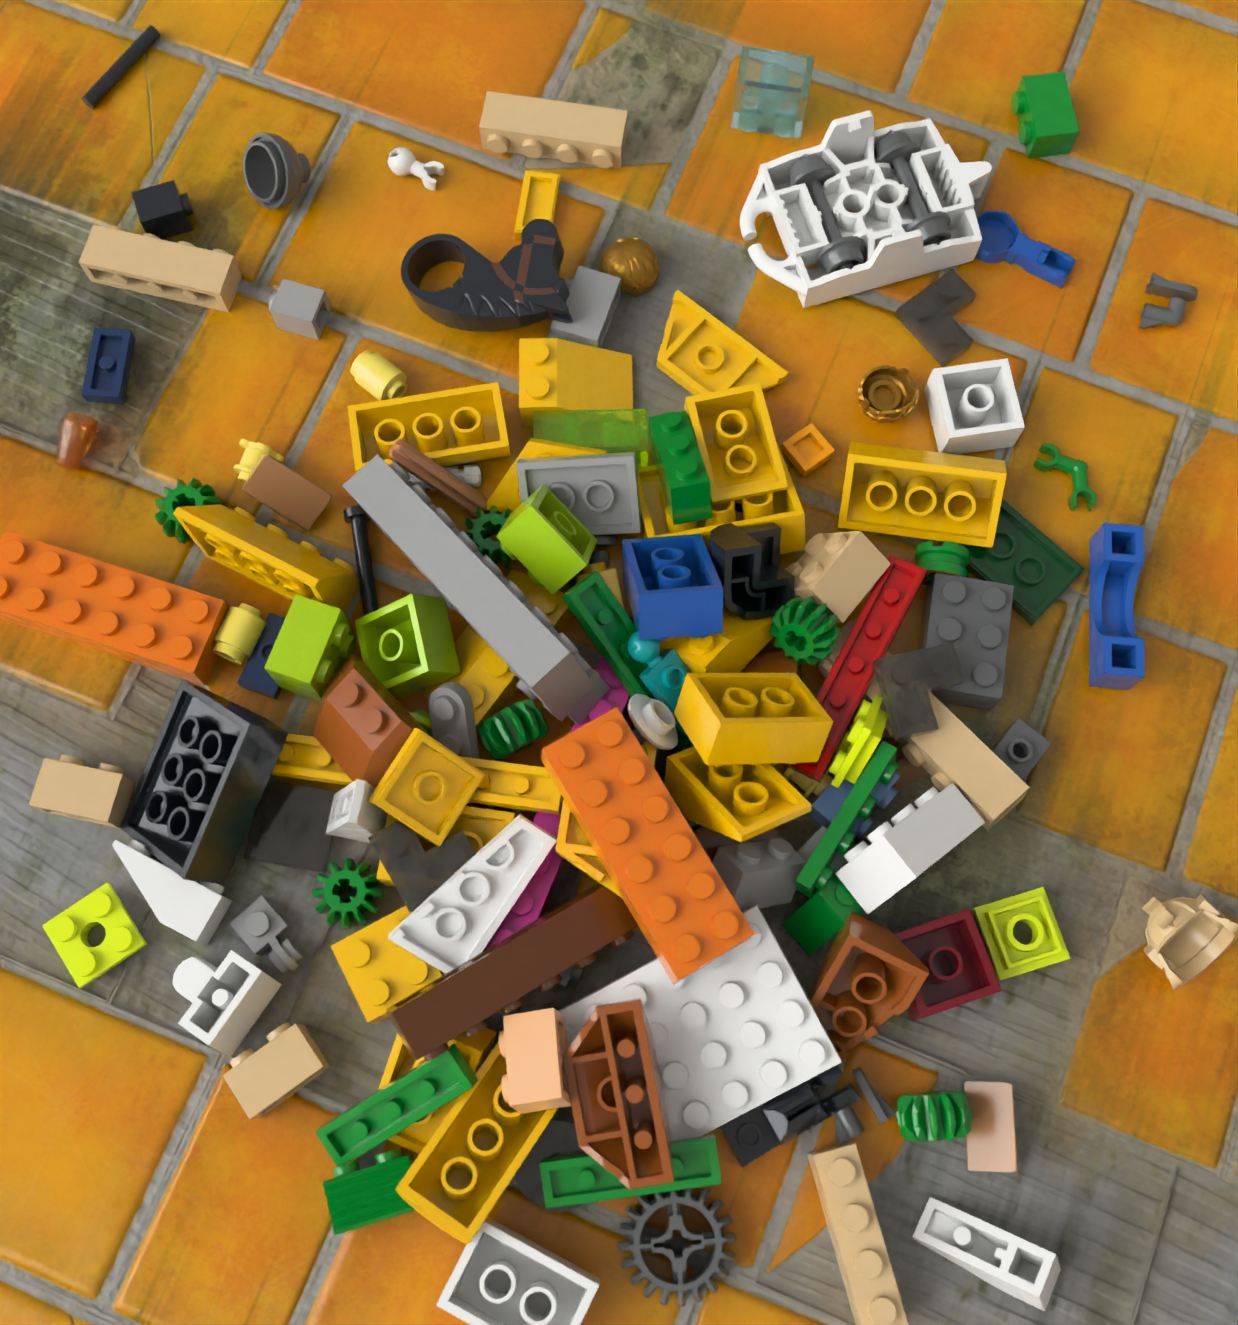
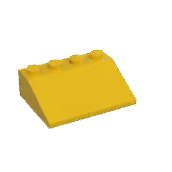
[637,443,805,554]
[173,504,360,613]

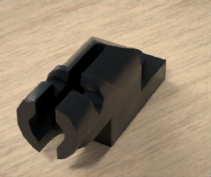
[719,1065,857,1167]

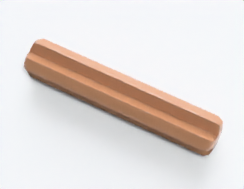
[388,439,487,516]

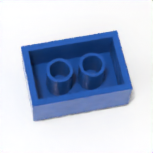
[622,534,723,641]

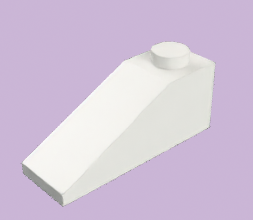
[326,779,388,844]
[913,1197,1061,1311]

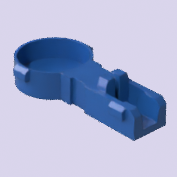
[975,210,1076,288]

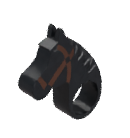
[401,219,573,332]

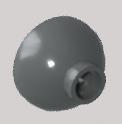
[243,133,311,209]

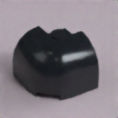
[709,523,795,619]

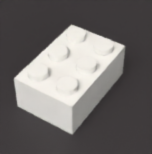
[835,783,985,914]
[436,1217,600,1325]

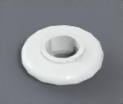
[628,694,678,750]

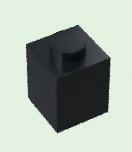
[131,180,195,239]

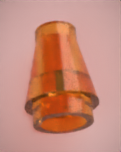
[55,411,99,471]

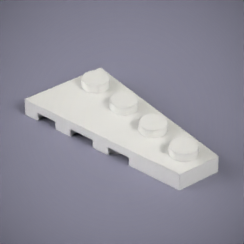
[388,814,557,974]

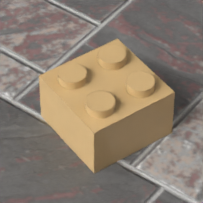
[785,531,891,623]

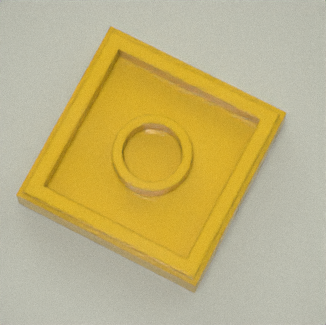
[368,728,486,847]

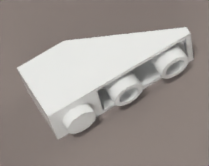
[112,839,232,945]

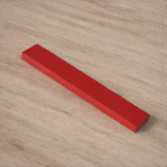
[783,554,927,783]

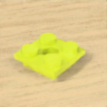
[828,695,889,788]
[42,882,147,988]
[972,887,1071,981]

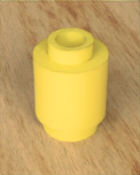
[351,350,407,401]
[212,603,266,665]

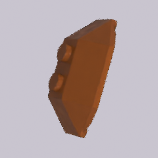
[313,654,430,788]
[563,998,675,1190]

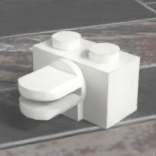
[172,950,282,1057]

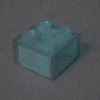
[731,46,815,138]

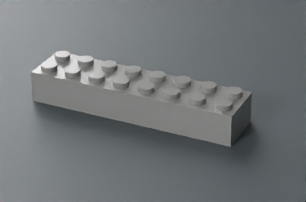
[342,454,595,719]

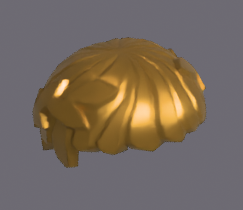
[600,237,660,297]
[858,365,919,422]

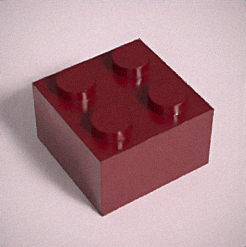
[894,908,1002,1021]

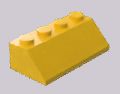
[838,442,1007,548]
[419,570,574,737]

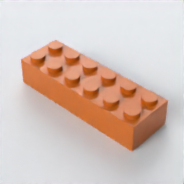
[0,530,229,686]
[541,707,755,985]

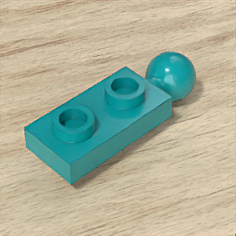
[627,632,691,738]

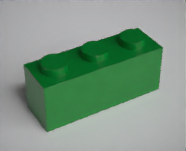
[648,411,712,525]

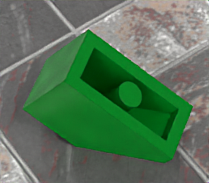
[782,875,863,956]

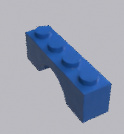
[1089,523,1145,690]

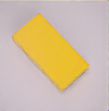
[514,170,561,240]

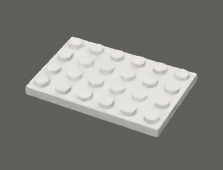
[558,904,842,1141]

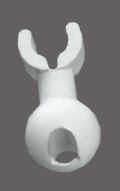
[388,147,444,191]

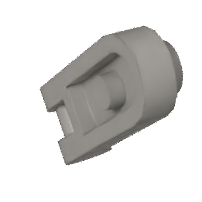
[428,682,480,759]

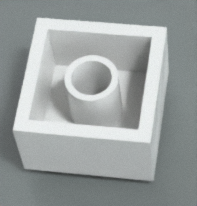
[924,358,1025,455]

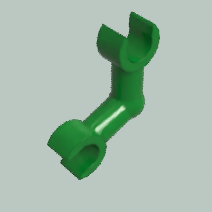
[1034,443,1097,512]

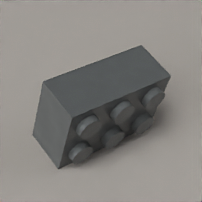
[914,572,1014,711]

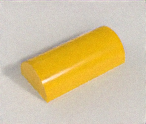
[347,382,511,473]
[395,1041,559,1244]

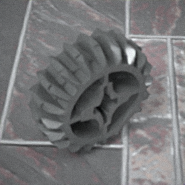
[617,1187,736,1307]

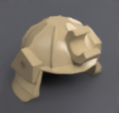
[1142,894,1238,990]

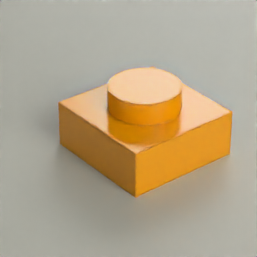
[780,422,835,477]

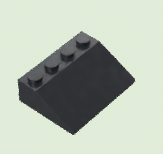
[119,680,288,884]

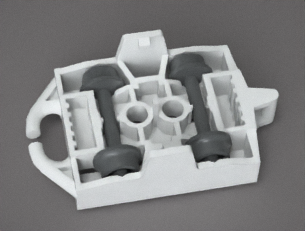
[739,110,992,308]

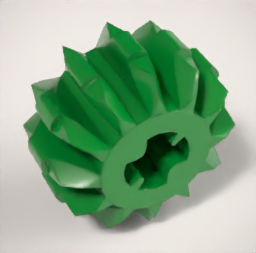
[155,478,223,545]
[464,504,512,569]
[769,595,842,666]
[478,699,549,760]
[312,858,384,930]
[896,1090,972,1142]

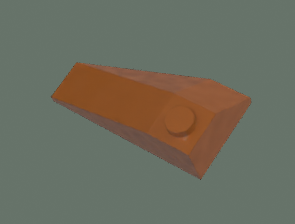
[807,911,929,1065]

